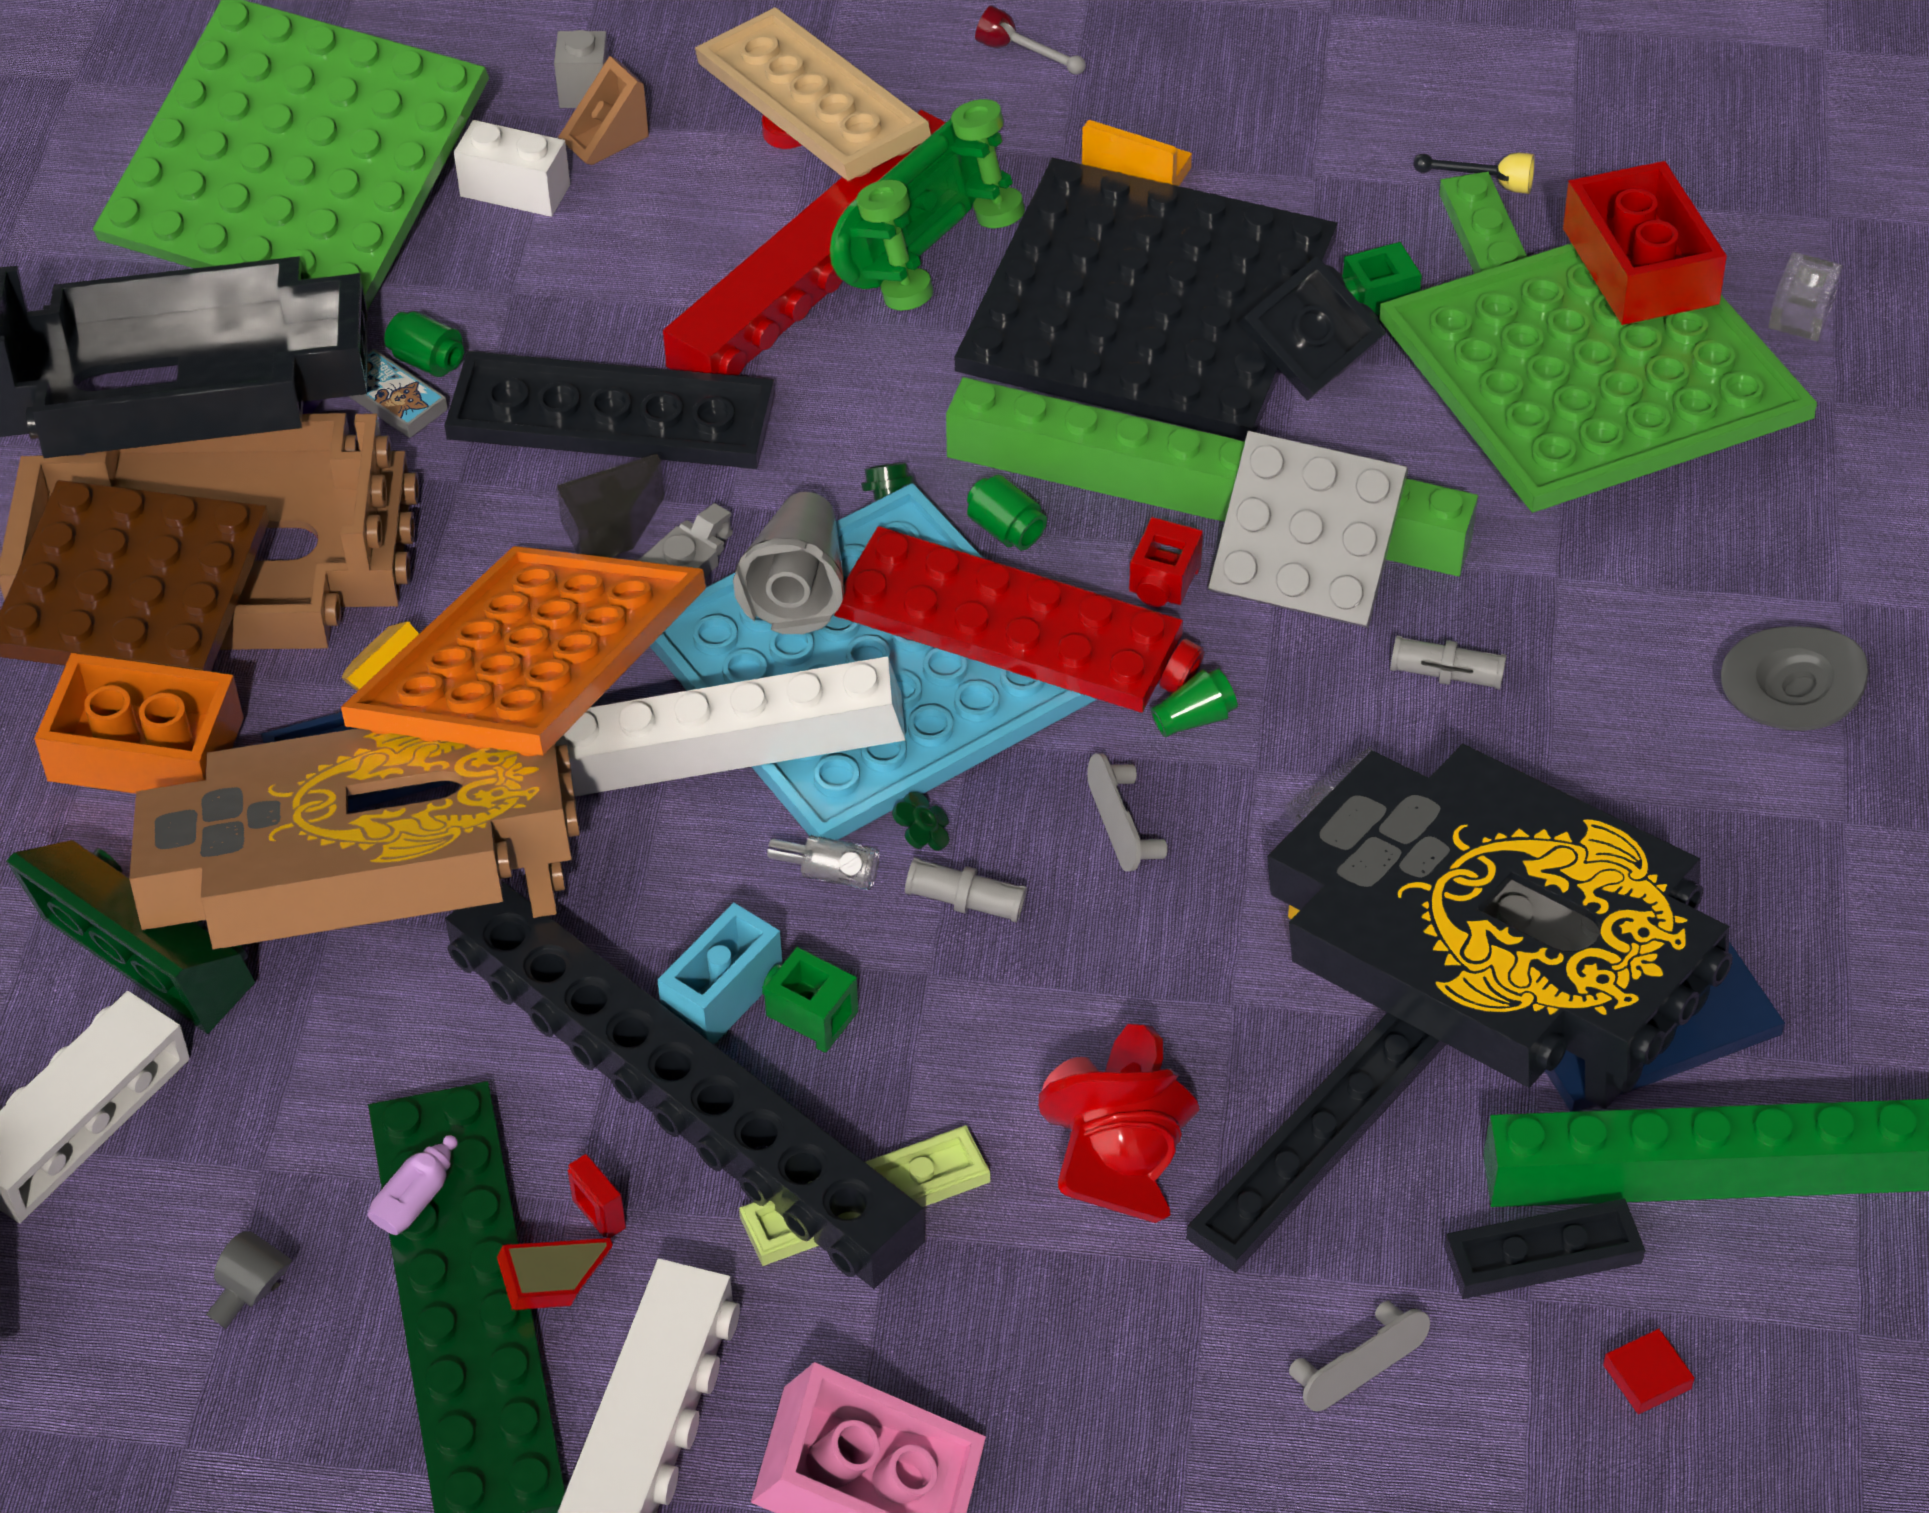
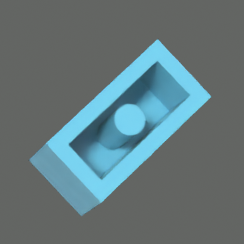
[658,902,783,1045]

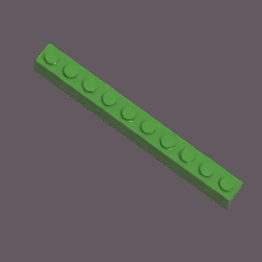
[946,377,1478,577]

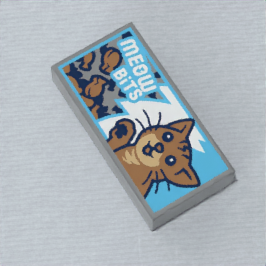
[348,349,448,438]

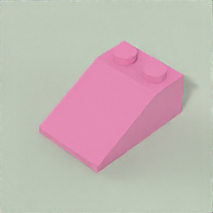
[751,1362,986,1513]

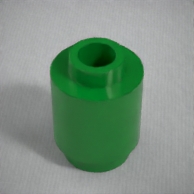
[384,311,464,377]
[967,475,1047,551]

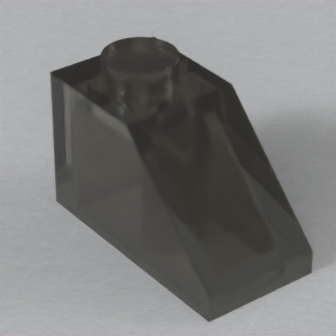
[556,454,664,558]

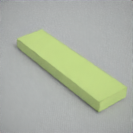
[739,1125,990,1266]

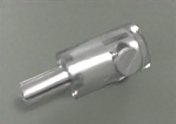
[767,835,880,890]

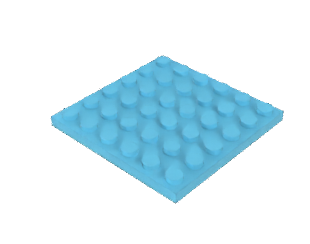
[650,483,1097,846]

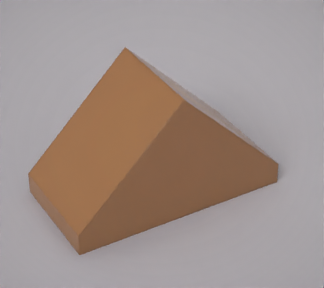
[558,56,649,165]

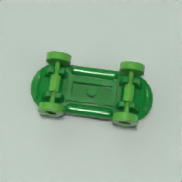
[830,99,1025,311]

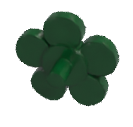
[892,792,949,851]

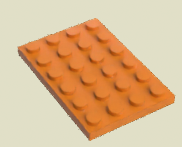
[341,546,706,756]

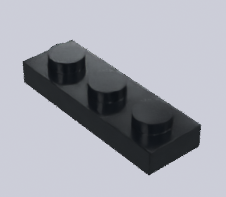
[1444,1198,1645,1299]

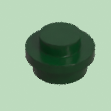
[861,462,915,500]

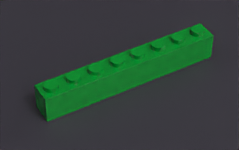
[1483,1099,1929,1207]

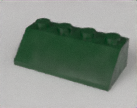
[6,840,255,1034]

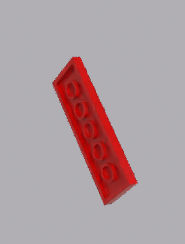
[834,526,1183,713]

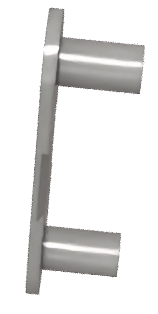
[1087,753,1167,871]
[1289,1301,1430,1411]

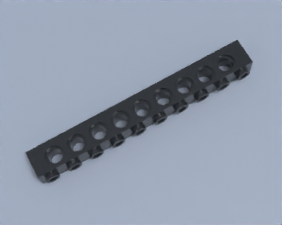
[445,880,925,1289]

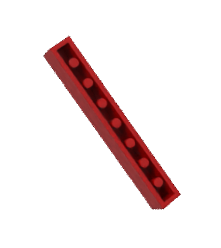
[663,109,946,376]

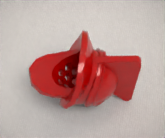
[1038,1024,1200,1223]

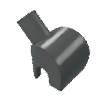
[206,1231,292,1329]

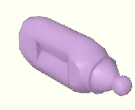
[367,1135,458,1235]

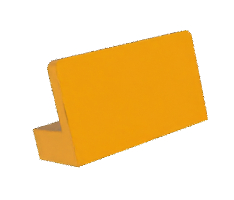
[1082,120,1192,186]

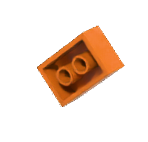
[34,653,244,794]

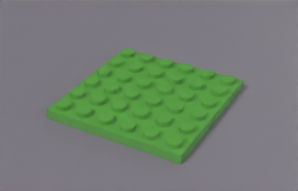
[93,0,489,311]
[1380,243,1817,513]

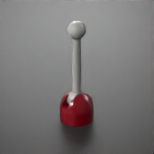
[975,6,1086,75]

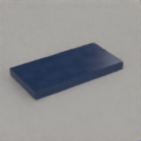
[1545,941,1785,1112]

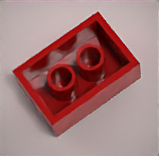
[1563,161,1727,325]

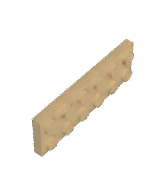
[695,7,931,181]

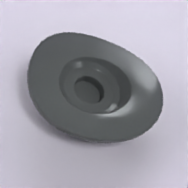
[1721,626,1869,731]

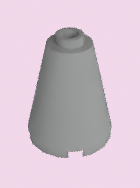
[733,492,845,634]

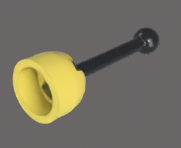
[1413,153,1535,194]

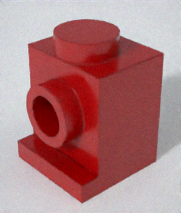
[1129,517,1203,607]

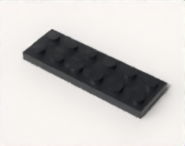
[444,351,775,469]

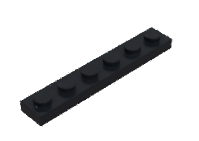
[1186,1013,1447,1273]

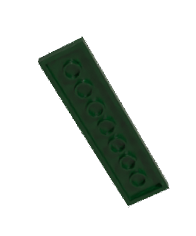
[368,1081,565,1513]

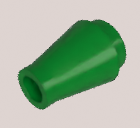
[1150,668,1238,738]

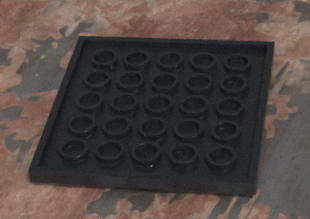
[954,157,1338,441]

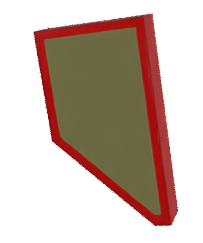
[497,1238,613,1310]

